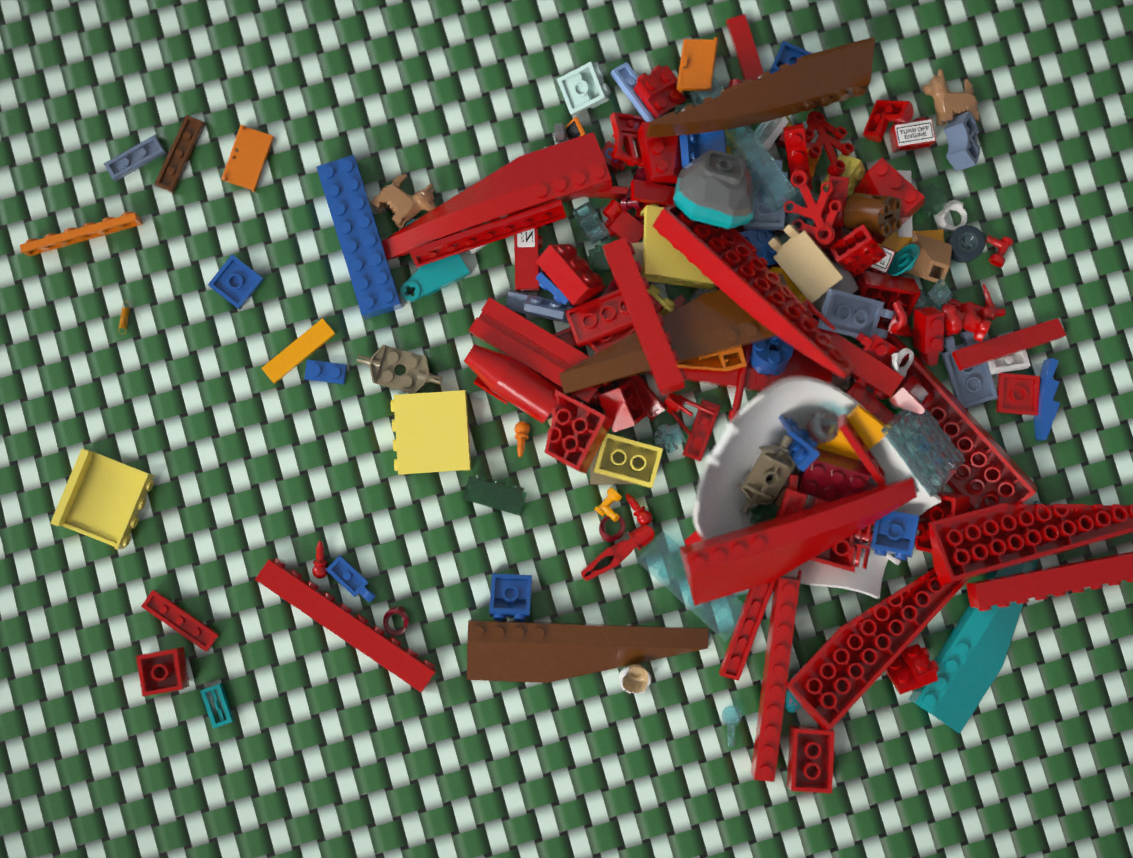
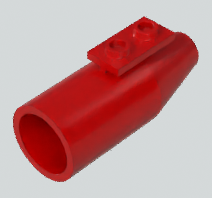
[464,344,564,424]

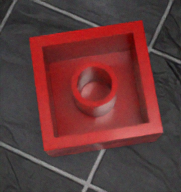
[598,379,647,432]
[136,646,190,697]

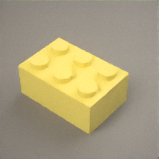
[593,433,663,488]

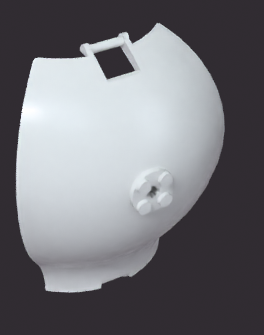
[693,376,941,599]

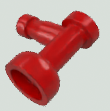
[985,234,1014,267]

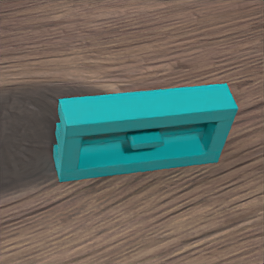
[200,683,234,729]

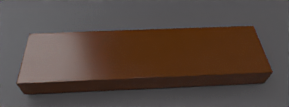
[154,115,206,194]

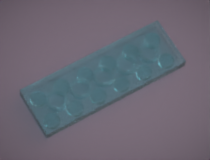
[636,531,744,642]

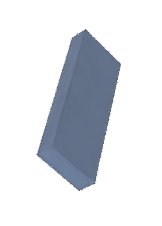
[104,135,166,182]

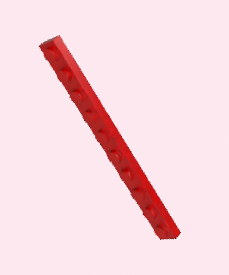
[719,488,808,681]

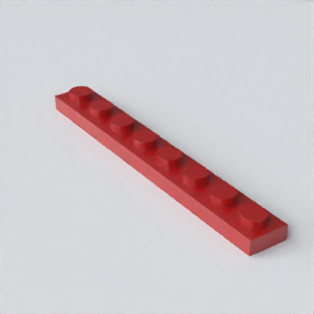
[410,199,566,268]

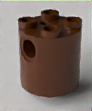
[843,193,902,237]

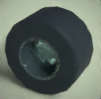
[946,225,985,263]

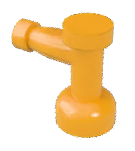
[594,487,622,522]

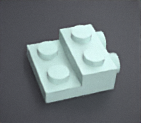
[557,62,611,116]

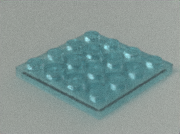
[881,397,965,497]

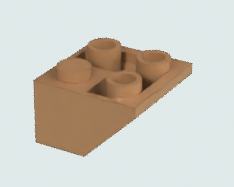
[905,233,952,285]

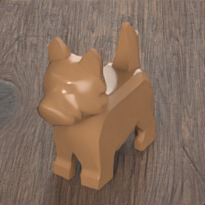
[923,69,980,126]
[370,174,436,229]

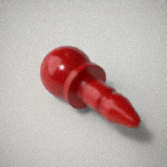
[625,493,653,525]
[312,541,328,579]

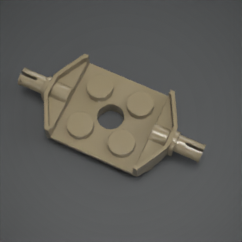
[356,344,443,394]
[738,434,796,515]

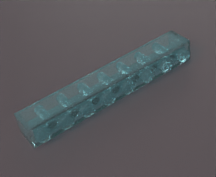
[690,77,796,212]

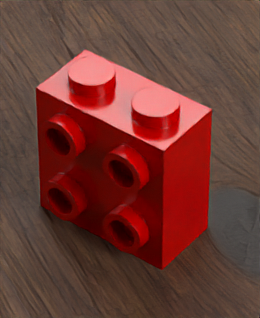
[829,224,887,277]

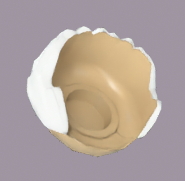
[619,664,651,694]

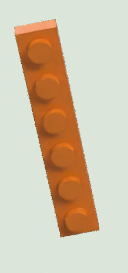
[20,212,143,256]

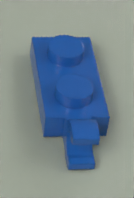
[326,555,376,602]

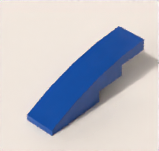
[1034,358,1060,441]

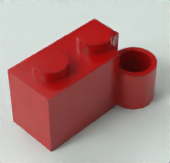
[602,199,644,244]

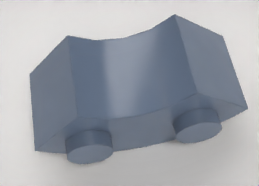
[944,111,980,172]

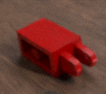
[913,307,945,367]

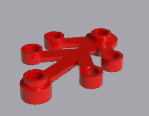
[804,111,854,177]
[784,170,842,245]

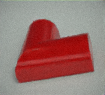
[862,100,914,142]

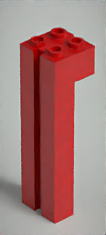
[468,297,614,409]

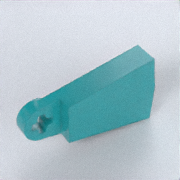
[400,254,471,302]

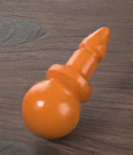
[514,421,530,457]

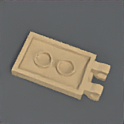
[768,224,844,303]

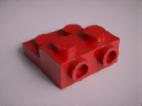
[633,65,687,119]
[885,644,939,695]

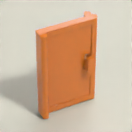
[676,37,718,93]
[221,125,274,192]

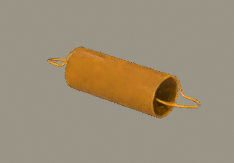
[118,302,130,334]

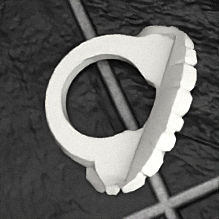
[936,200,967,231]
[892,348,914,378]

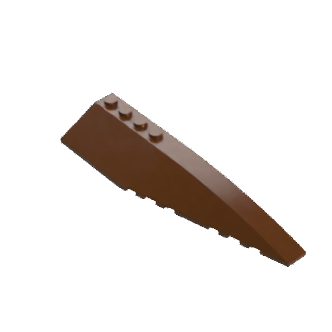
[647,37,875,137]
[559,273,788,394]
[467,619,709,683]

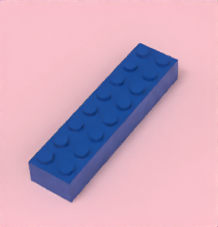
[316,155,403,319]

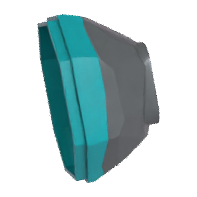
[673,150,756,229]

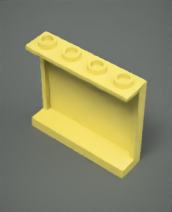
[640,204,718,290]
[391,390,471,475]
[51,449,154,550]

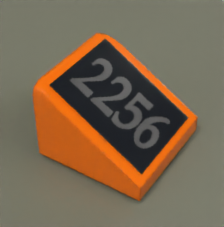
[565,117,586,140]

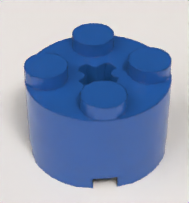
[750,337,794,376]

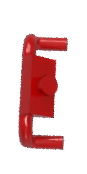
[888,301,920,338]

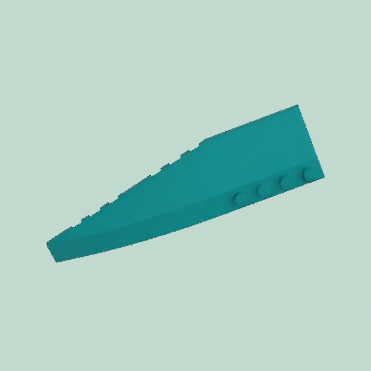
[908,501,1042,734]

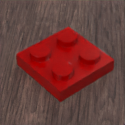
[996,373,1040,416]

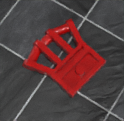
[610,112,646,167]

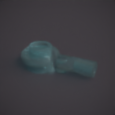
[721,706,742,747]

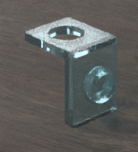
[923,279,953,310]

